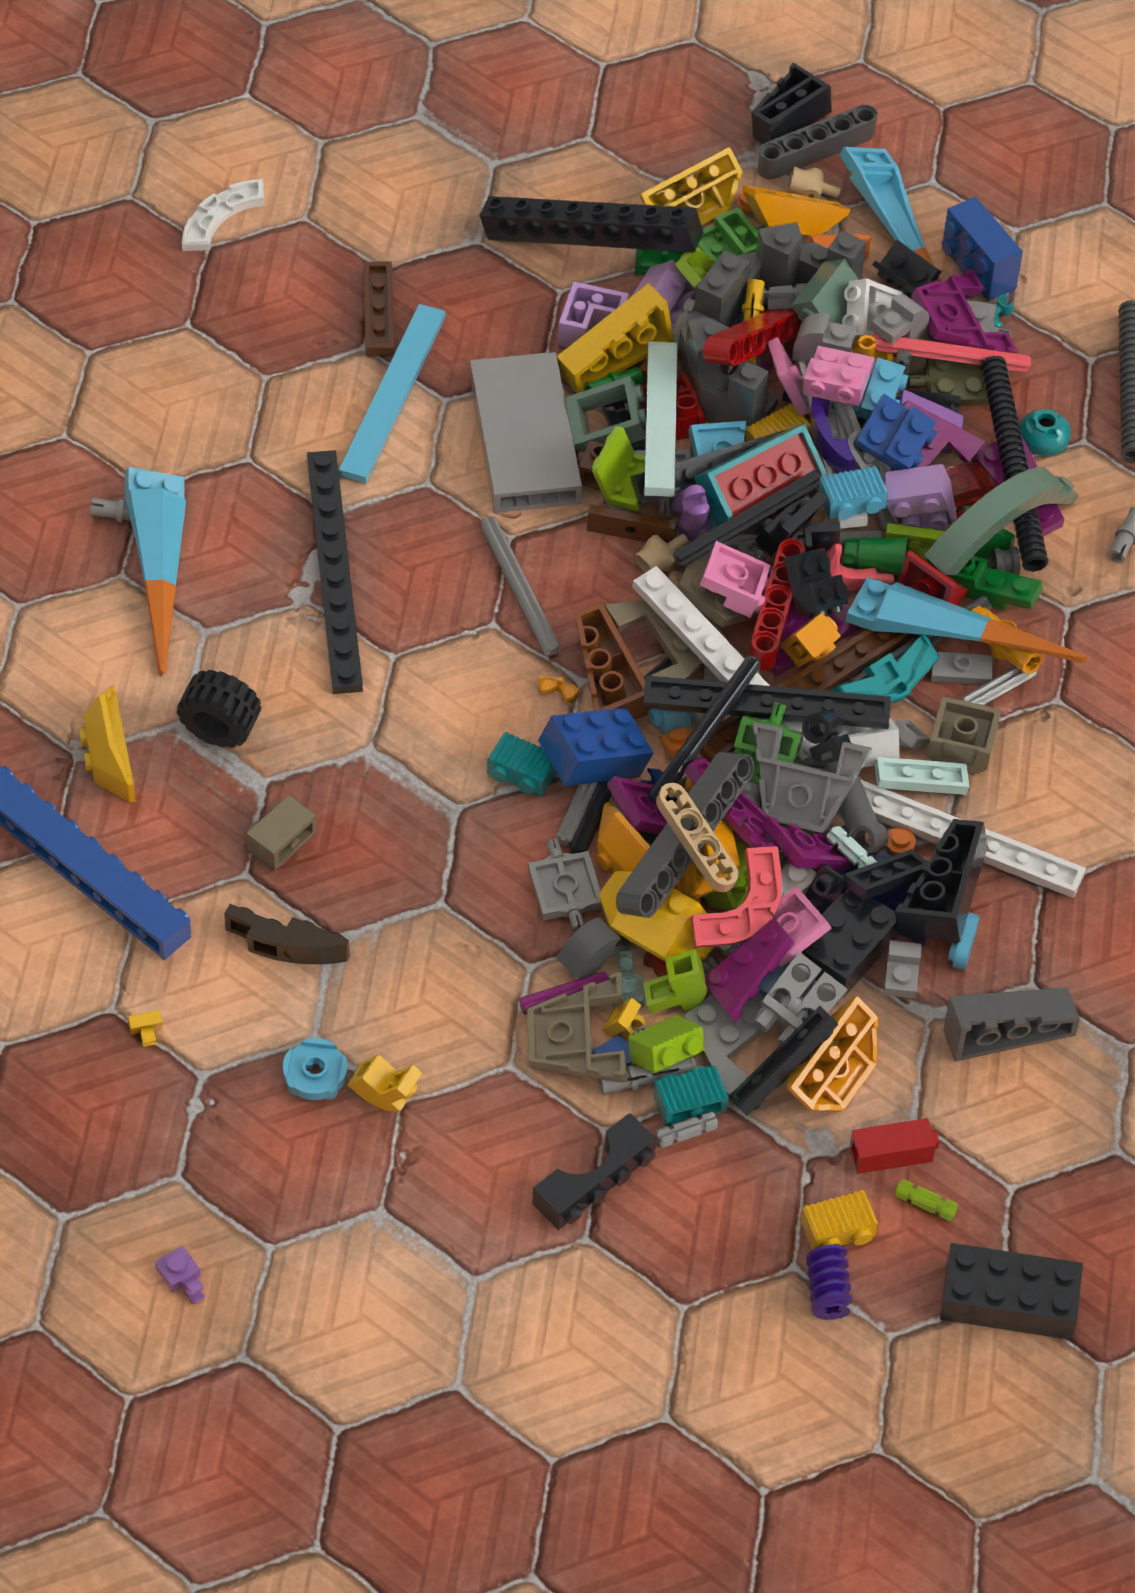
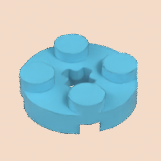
[283,1038,347,1100]

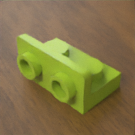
[674,247,716,289]

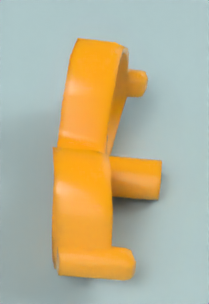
[539,676,579,702]

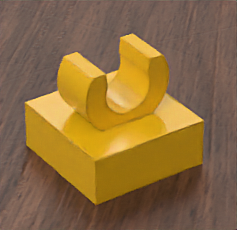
[602,998,646,1039]
[128,1010,163,1047]

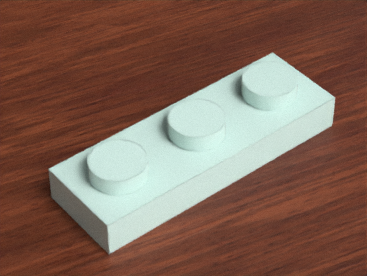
[874,757,970,795]

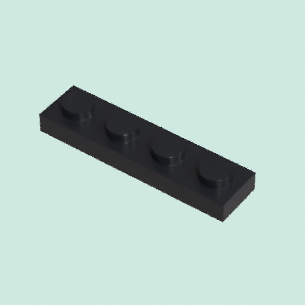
[729,1006,839,1116]

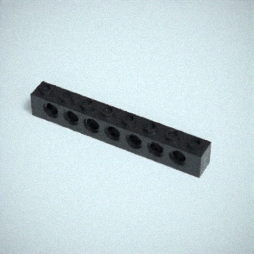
[479,196,704,253]

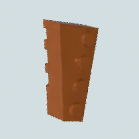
[575,602,651,720]

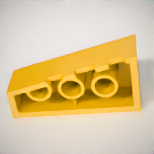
[556,283,674,393]

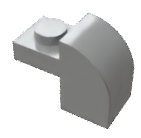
[870,294,929,345]
[792,313,857,363]
[884,940,921,999]

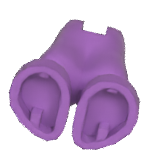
[671,485,712,541]

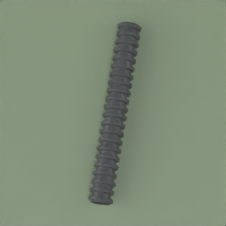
[1118,300,1135,463]

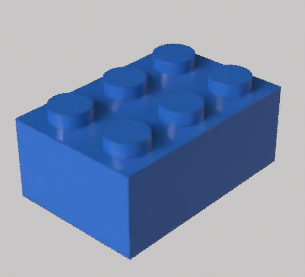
[942,196,1023,302]
[538,707,654,786]

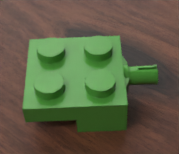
[698,207,767,261]
[734,702,804,785]

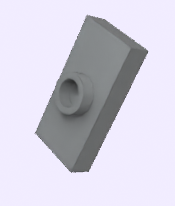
[931,652,992,685]

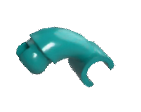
[994,294,1014,328]

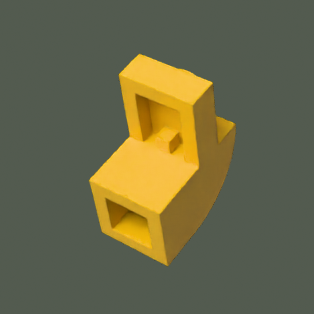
[347,1054,422,1112]

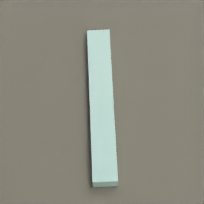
[644,342,677,497]

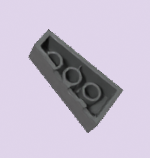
[943,987,1080,1062]

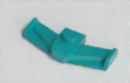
[832,634,940,703]

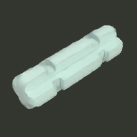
[826,826,877,869]

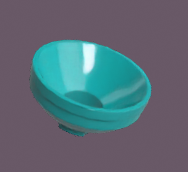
[1019,409,1071,456]

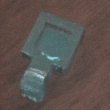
[612,951,644,1008]

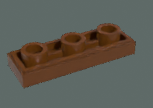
[587,505,677,543]

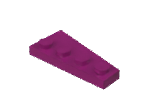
[971,435,1064,536]

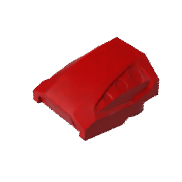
[636,374,705,441]

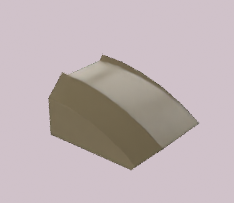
[927,696,1002,775]

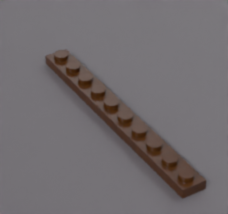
[700,629,918,763]

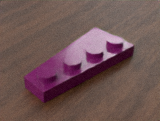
[684,758,782,851]

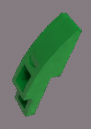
[925,556,1043,611]

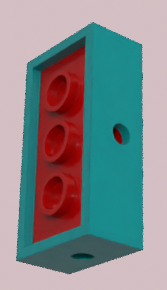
[694,424,828,526]

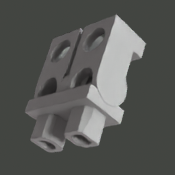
[753,952,848,1045]

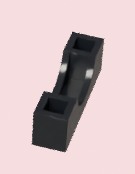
[532,1113,656,1230]

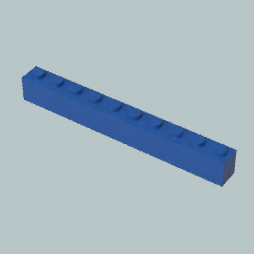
[0,766,191,960]

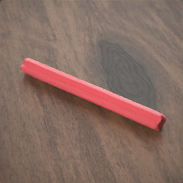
[871,333,1031,372]

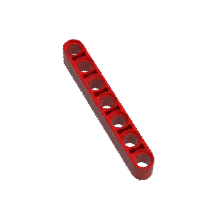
[703,310,802,366]

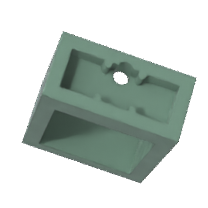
[565,376,646,453]

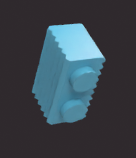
[819,465,888,520]

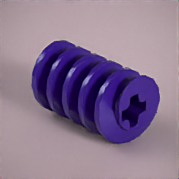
[806,1245,853,1320]

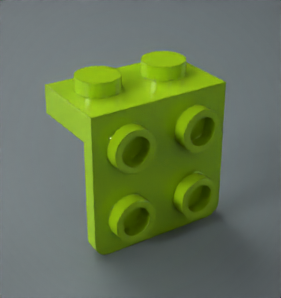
[592,426,645,512]

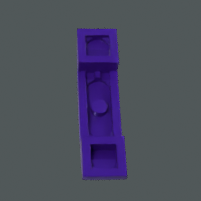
[810,396,854,474]

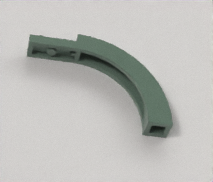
[924,467,1079,575]

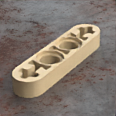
[656,783,738,892]

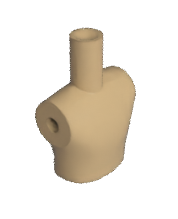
[787,167,841,199]
[634,533,689,573]

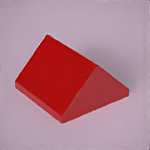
[898,551,968,606]

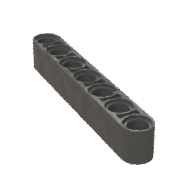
[616,752,754,918]

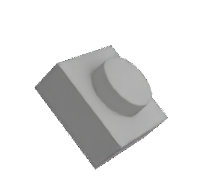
[895,719,930,749]

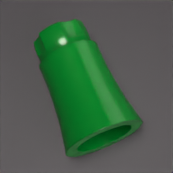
[844,536,909,576]

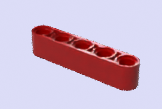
[750,538,805,671]

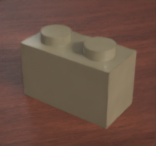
[246,795,317,871]

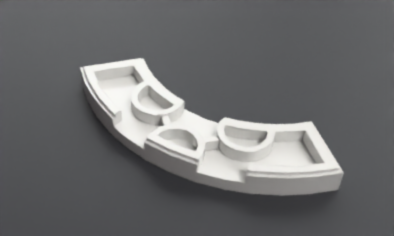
[182,179,264,251]

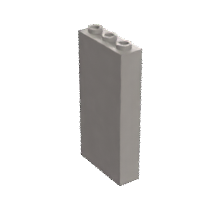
[470,352,582,513]

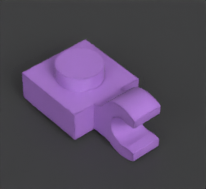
[155,1246,205,1304]

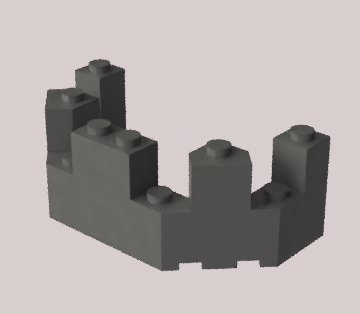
[678,222,866,441]

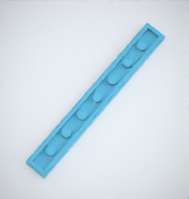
[339,304,446,484]

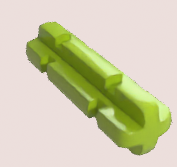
[895,1179,958,1221]

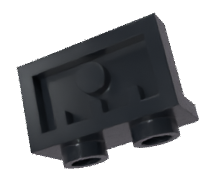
[872,239,942,299]
[797,522,841,552]

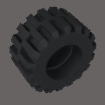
[176,670,262,748]

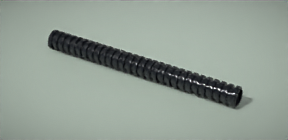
[981,355,1049,572]

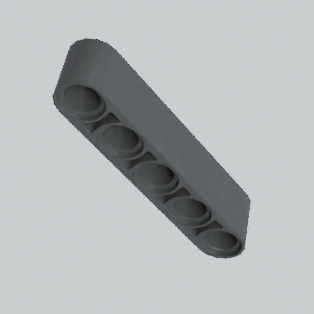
[757,104,878,179]

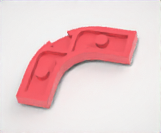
[690,846,782,948]

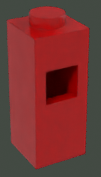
[850,1118,939,1174]

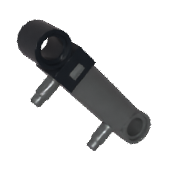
[798,710,889,855]

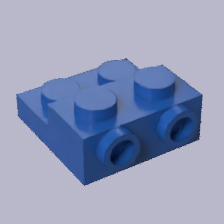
[853,394,937,471]

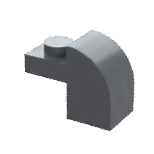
[556,917,631,979]

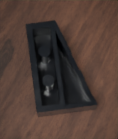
[751,62,832,144]

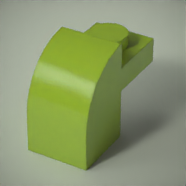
[643,949,707,1014]

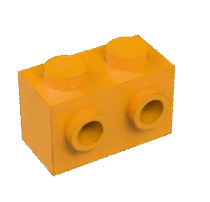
[781,613,841,668]

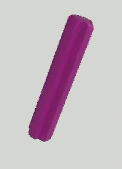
[519,971,610,1015]

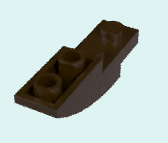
[224,904,350,965]

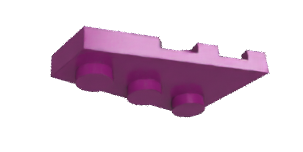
[762,816,858,871]
[705,918,794,1022]

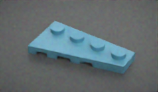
[688,421,746,529]

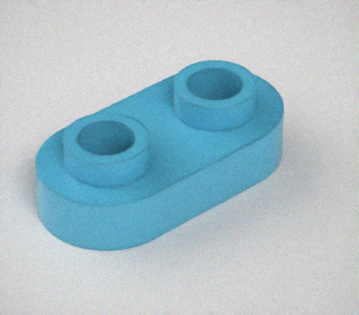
[948,912,980,971]

